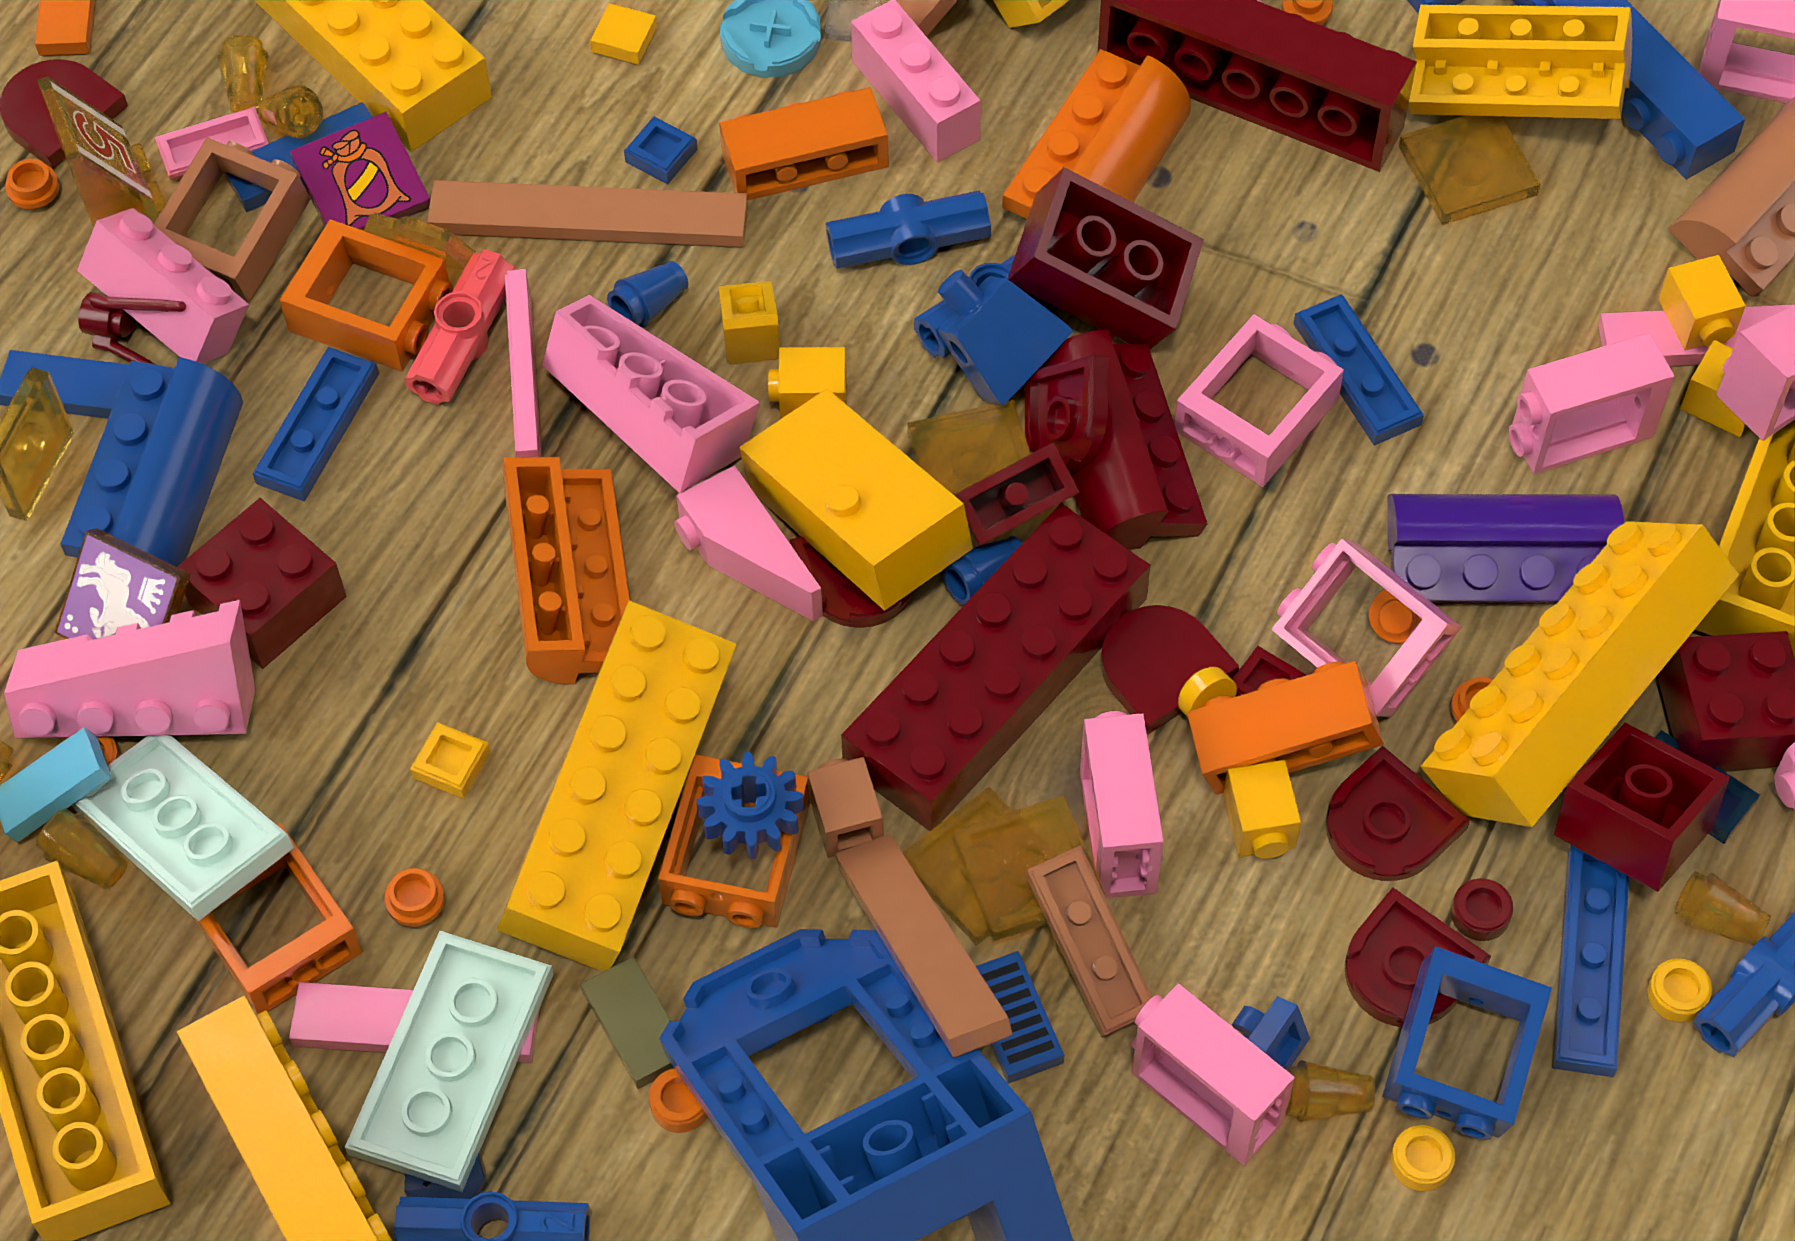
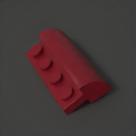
[1039,330,1208,549]

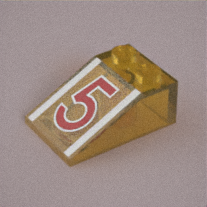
[37,76,166,228]

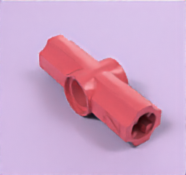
[405,249,516,406]

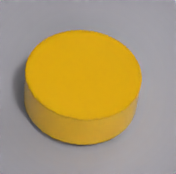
[1178,667,1237,717]
[1647,958,1712,1022]
[1390,1125,1455,1191]

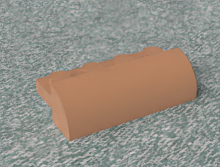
[1668,97,1795,297]

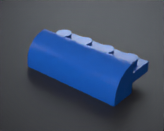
[60,357,243,586]

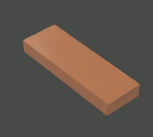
[1024,845,1152,1036]

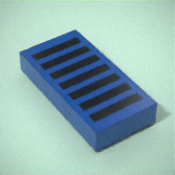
[976,951,1065,1084]

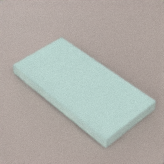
[72,735,294,921]
[345,931,554,1192]

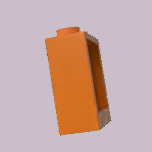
[279,219,453,372]
[658,754,810,928]
[191,823,363,1014]

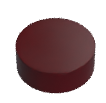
[1451,878,1513,941]

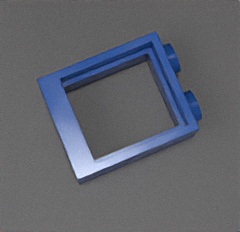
[1382,946,1552,1140]

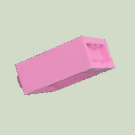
[1699,0,1795,103]
[1174,314,1344,487]
[1509,332,1675,474]
[1271,539,1462,717]
[1080,711,1164,898]
[1132,983,1295,1166]

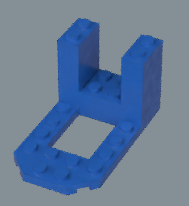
[659,929,1073,1241]

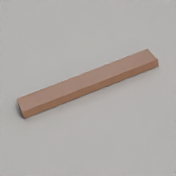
[427,180,748,247]
[835,834,1013,1057]

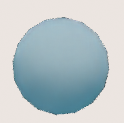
[720,0,821,78]

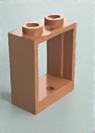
[154,137,311,303]

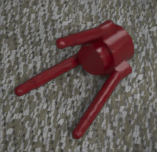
[78,292,186,365]

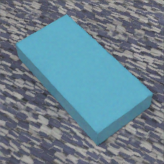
[0,727,111,843]

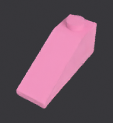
[674,465,823,621]

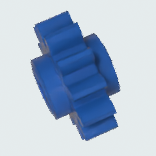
[697,752,804,859]

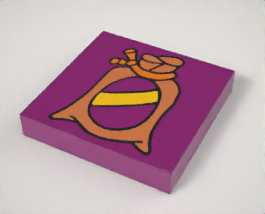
[290,112,431,232]

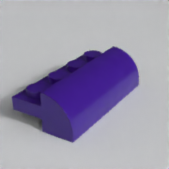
[1387,494,1624,604]

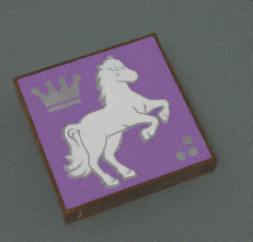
[55,528,191,639]

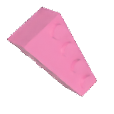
[542,295,760,493]
[1716,304,1795,441]
[4,600,256,738]

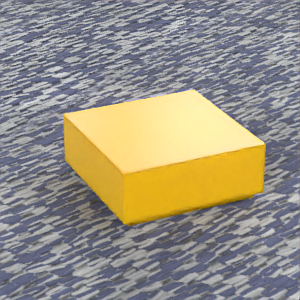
[590,3,657,65]
[410,722,491,799]

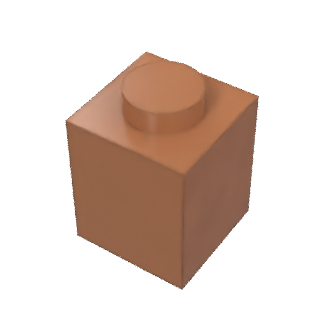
[807,757,884,858]

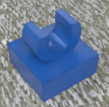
[1232,996,1310,1071]

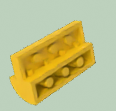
[1408,5,1632,119]

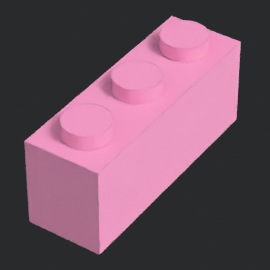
[851,0,981,163]
[77,208,249,364]

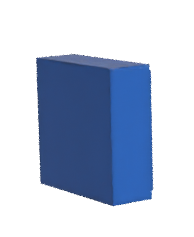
[624,116,698,185]

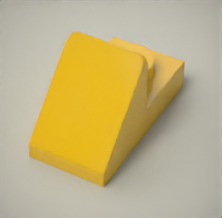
[718,281,780,364]

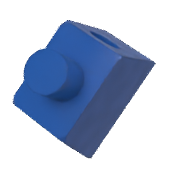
[938,270,1074,406]

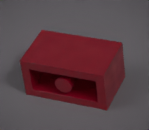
[953,442,1080,548]

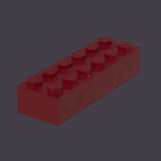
[1097,0,1417,172]
[841,503,1151,833]

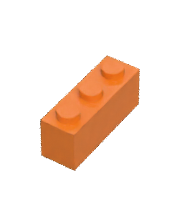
[719,87,889,200]
[1187,660,1384,795]

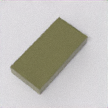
[580,956,674,1089]

